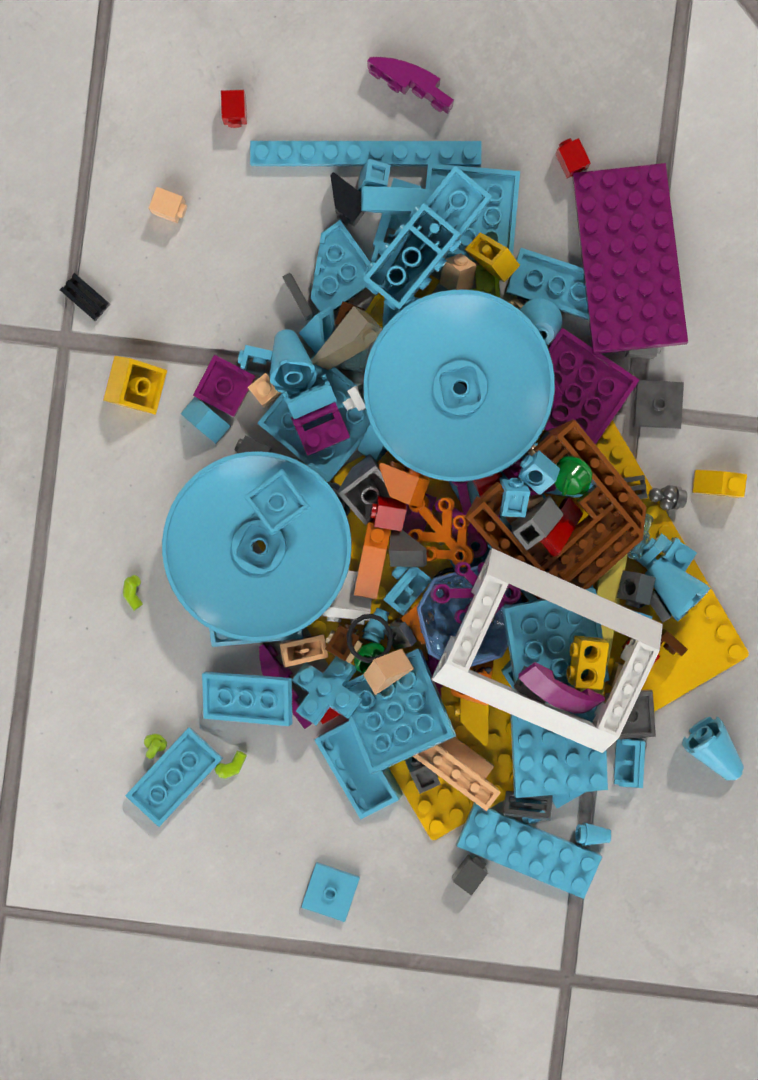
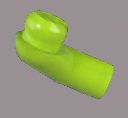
[123,575,143,611]
[215,750,247,779]

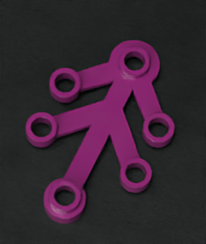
[435,481,500,558]
[431,562,521,624]

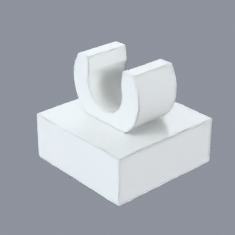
[343,385,366,411]

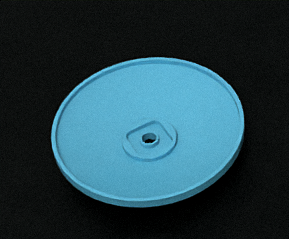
[364,289,555,482]
[162,451,352,641]

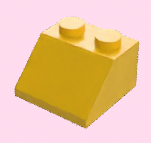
[103,356,167,415]

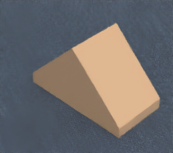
[280,635,328,667]
[363,649,414,695]

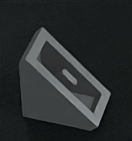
[389,530,427,567]

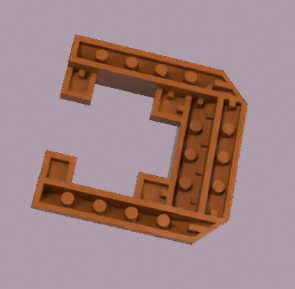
[465,419,646,599]

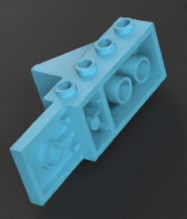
[363,166,492,311]

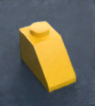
[465,232,520,283]
[692,470,747,498]
[455,698,489,746]

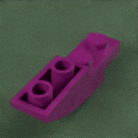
[367,57,454,114]
[259,642,312,729]

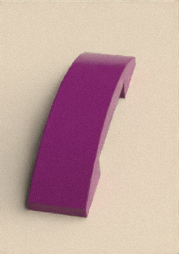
[518,662,605,713]

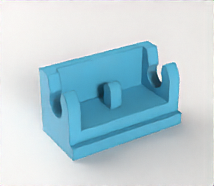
[283,374,337,419]
[383,567,432,615]
[614,738,645,788]

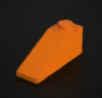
[354,523,391,600]

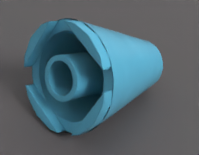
[520,298,562,345]
[269,329,317,394]
[645,557,711,621]
[682,717,744,781]

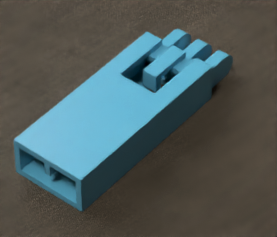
[371,178,421,263]

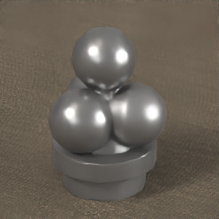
[648,485,687,510]

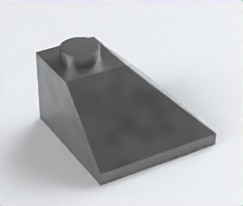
[337,455,394,526]

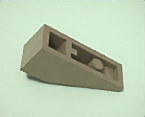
[311,306,383,370]

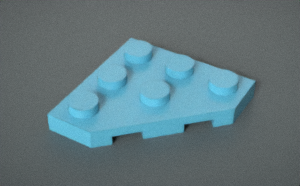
[310,220,371,312]

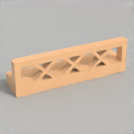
[439,737,494,788]
[413,744,501,811]

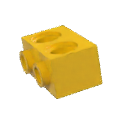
[566,636,609,690]

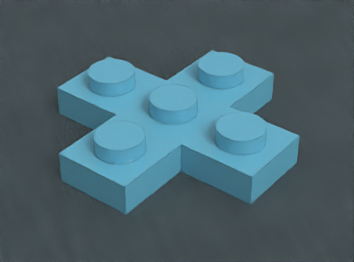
[292,656,362,726]

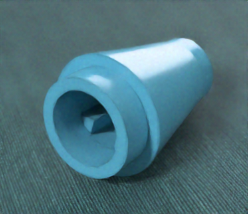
[362,608,389,644]
[575,822,611,846]

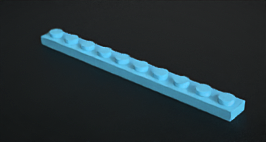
[250,141,481,167]

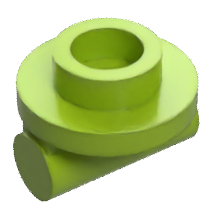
[144,734,167,759]

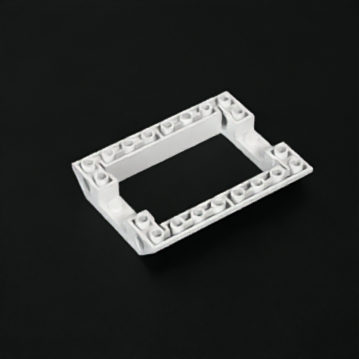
[431,548,663,753]

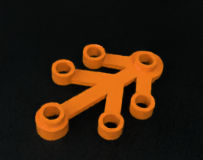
[408,495,474,567]

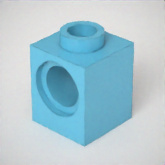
[357,159,391,193]
[518,451,560,495]

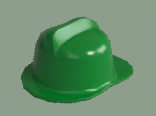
[554,456,593,496]

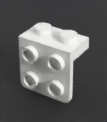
[323,571,372,625]

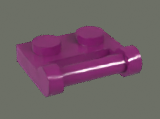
[291,402,350,456]

